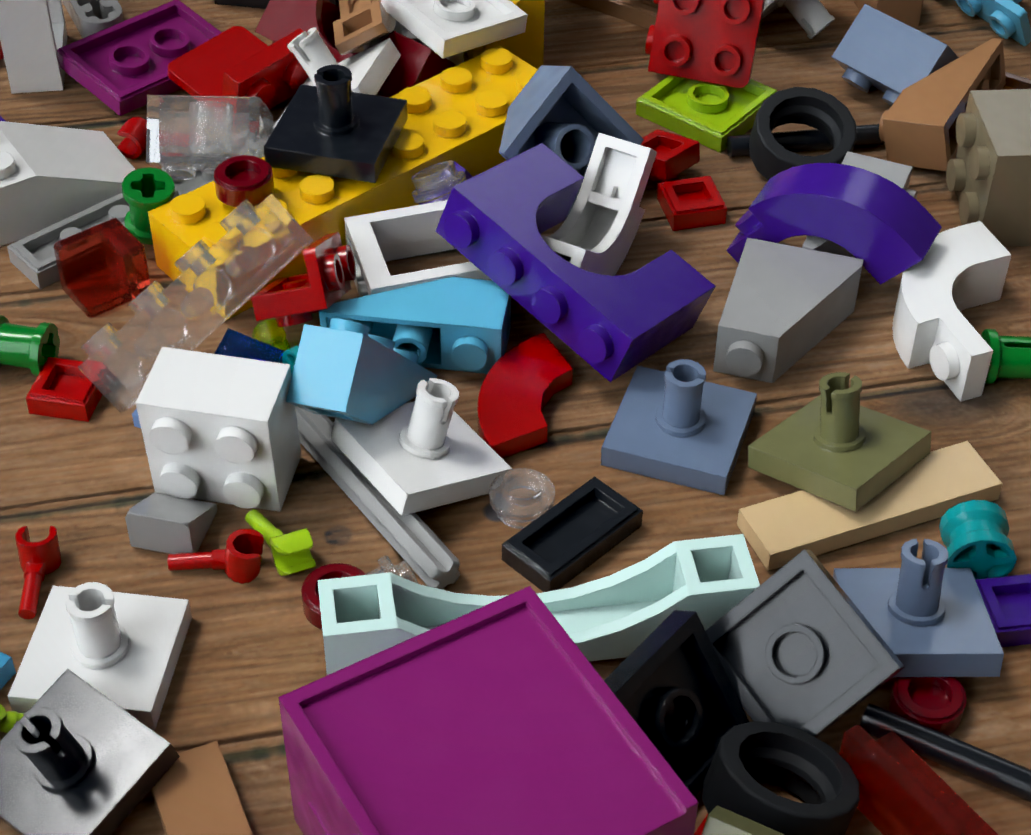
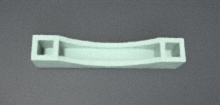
[317,534,760,675]

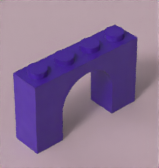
[436,143,716,382]

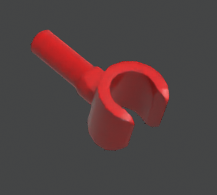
[117,117,196,159]
[15,526,62,619]
[167,529,264,584]

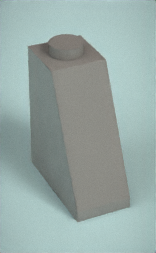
[713,238,864,383]

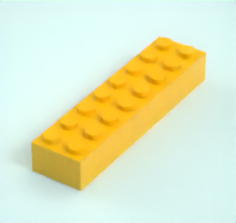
[148,45,538,323]

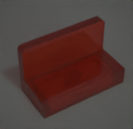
[839,725,998,835]

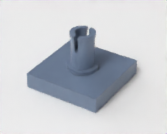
[601,359,757,496]
[833,539,1004,677]

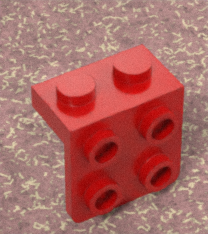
[645,0,765,88]
[167,26,309,130]

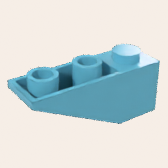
[319,277,511,374]
[286,318,437,424]

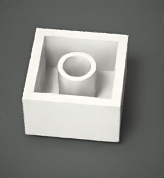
[136,347,301,512]

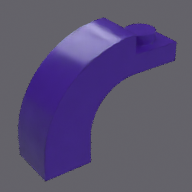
[726,163,942,285]

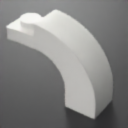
[541,133,657,276]
[892,221,1011,402]

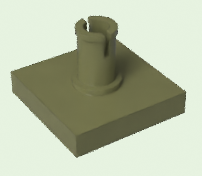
[748,372,931,512]

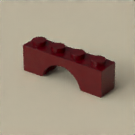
[255,0,457,97]

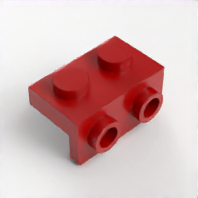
[251,232,356,327]

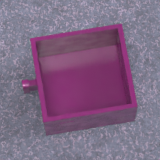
[278,586,699,835]

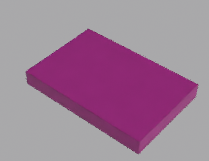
[57,0,222,116]

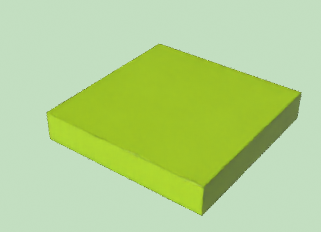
[636,75,777,153]

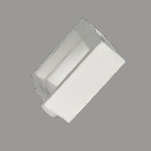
[0,0,68,94]
[344,200,491,297]

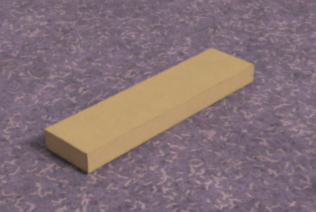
[737,441,1003,571]

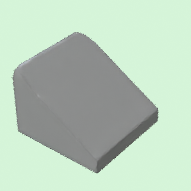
[125,492,217,554]

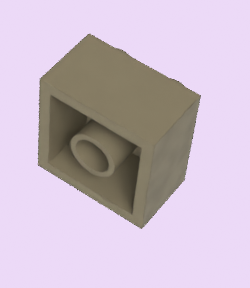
[946,89,1031,247]

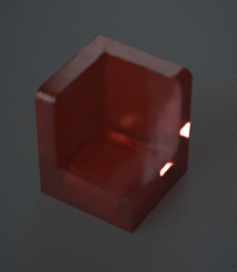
[53,217,152,318]

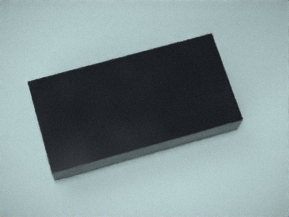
[502,476,643,592]

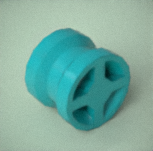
[939,500,1017,579]

